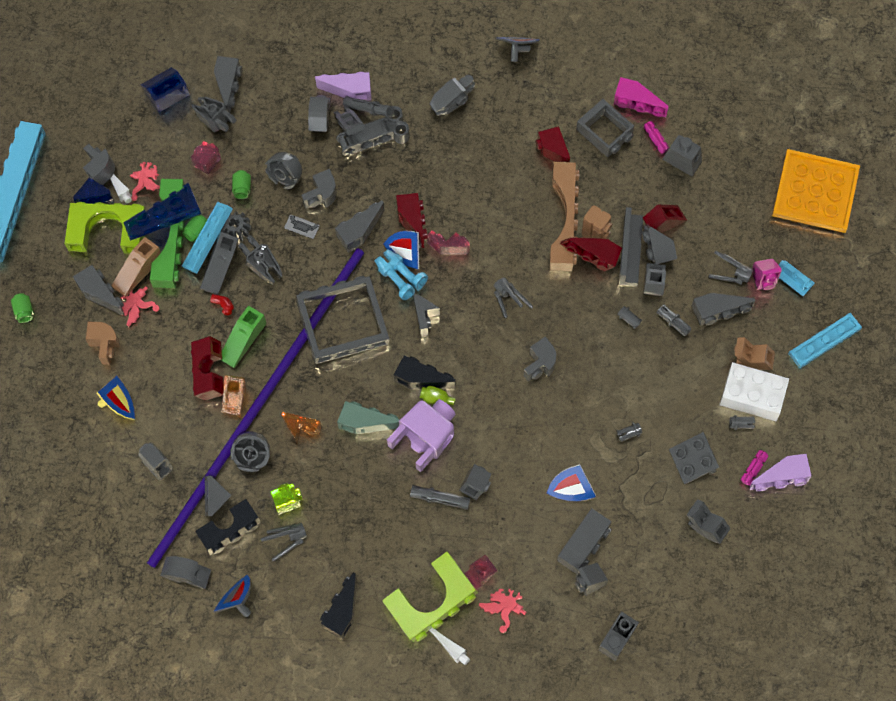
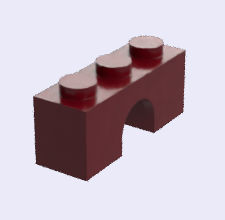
[191,336,224,401]

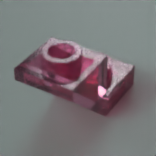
[427,230,470,255]
[464,554,497,590]

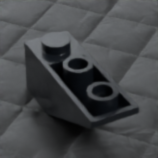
[393,355,456,389]
[320,572,357,640]

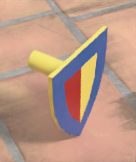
[97,376,135,420]

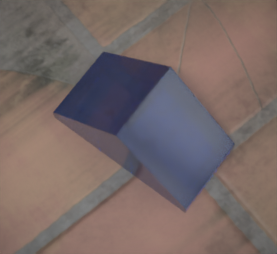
[73,177,114,204]

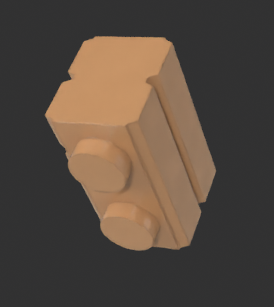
[582,205,613,239]

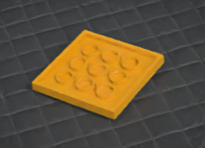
[772,149,860,233]

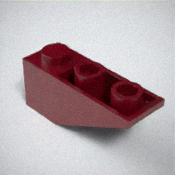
[396,193,428,248]
[560,237,622,271]

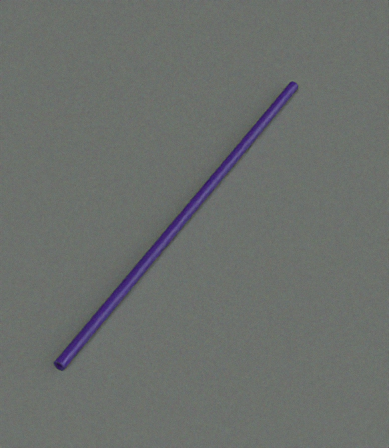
[147,248,364,568]

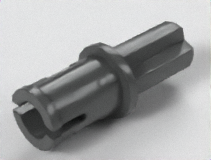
[657,304,691,336]

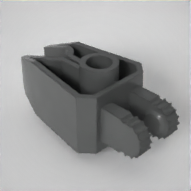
[430,75,475,116]
[191,97,237,132]
[238,235,282,285]

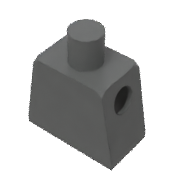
[662,135,702,176]

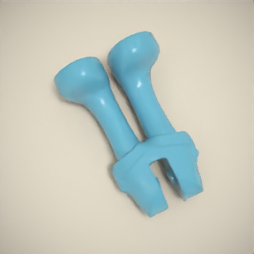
[374,249,428,300]

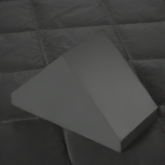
[204,476,231,516]

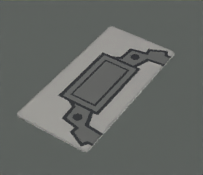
[284,215,320,239]

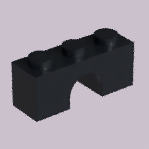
[195,499,261,555]

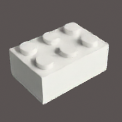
[720,362,789,421]

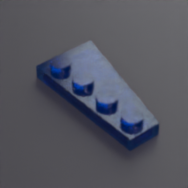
[123,183,201,241]

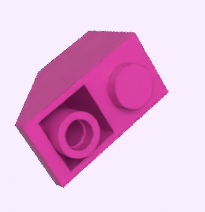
[752,258,782,290]

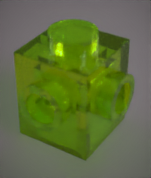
[270,483,302,515]

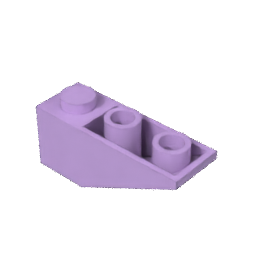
[315,72,371,101]
[749,454,811,492]

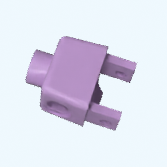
[387,399,456,472]

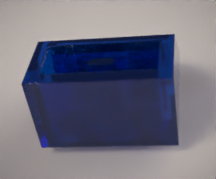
[141,67,190,112]

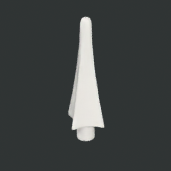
[110,174,132,204]
[429,628,470,665]

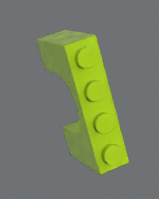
[64,202,147,254]
[382,552,478,642]

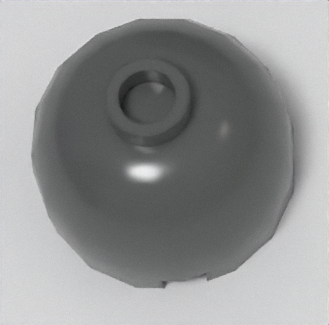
[265,152,302,189]
[230,431,270,472]

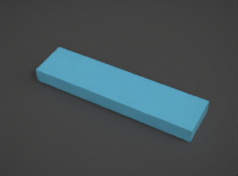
[182,202,233,274]
[788,313,862,368]

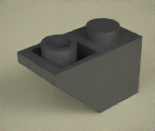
[642,225,677,264]
[575,563,608,596]
[598,611,639,662]

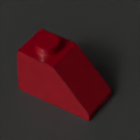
[535,126,570,162]
[643,204,687,233]

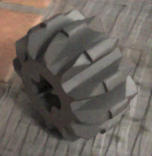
[220,210,252,242]

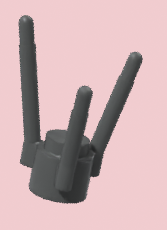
[708,251,753,285]
[494,277,533,318]
[261,522,307,561]

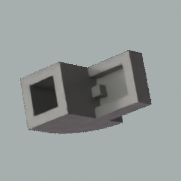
[308,95,331,132]
[83,144,115,187]
[301,169,337,209]
[643,263,666,296]
[523,336,556,381]
[687,499,731,544]
[160,556,211,589]

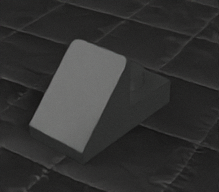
[414,294,440,337]

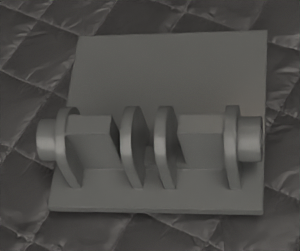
[669,432,719,484]

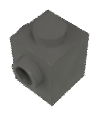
[459,464,491,500]

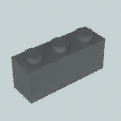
[557,508,612,574]

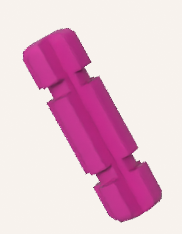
[644,121,669,154]
[741,450,768,486]

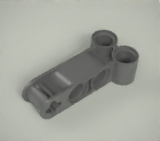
[336,106,410,156]

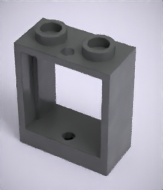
[576,99,634,157]

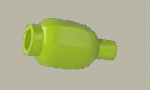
[419,386,456,406]

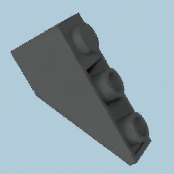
[214,56,243,113]
[335,200,385,253]
[200,232,239,295]
[73,265,124,315]
[691,293,755,326]

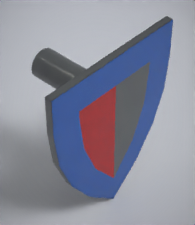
[496,37,540,62]
[213,575,251,617]

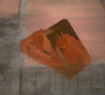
[221,375,246,415]
[282,412,322,444]

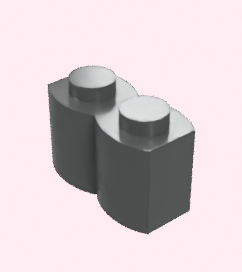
[138,442,173,480]

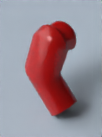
[210,294,234,315]

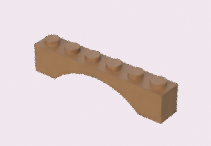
[550,162,579,271]

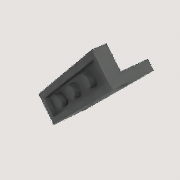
[619,207,643,286]

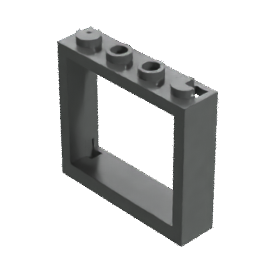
[296,276,389,364]

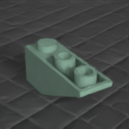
[337,401,400,434]

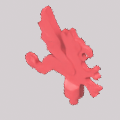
[130,162,160,201]
[121,286,160,327]
[479,589,527,633]

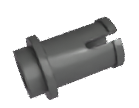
[617,306,642,329]
[729,415,755,430]
[616,422,643,442]

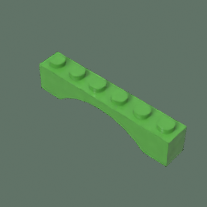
[150,179,188,288]

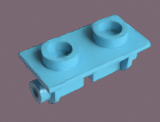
[779,260,815,296]

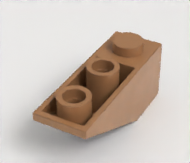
[111,237,161,297]

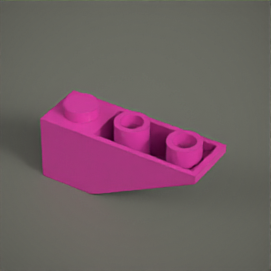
[614,77,669,117]

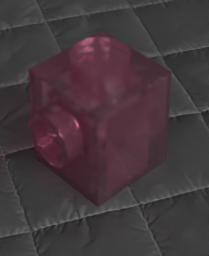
[191,141,221,175]

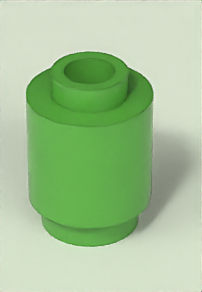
[232,170,251,199]
[182,215,207,243]
[11,293,34,323]

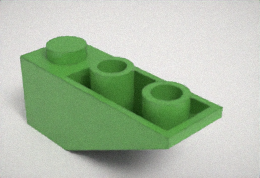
[221,306,267,368]

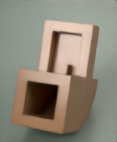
[86,322,120,365]
[734,337,775,370]

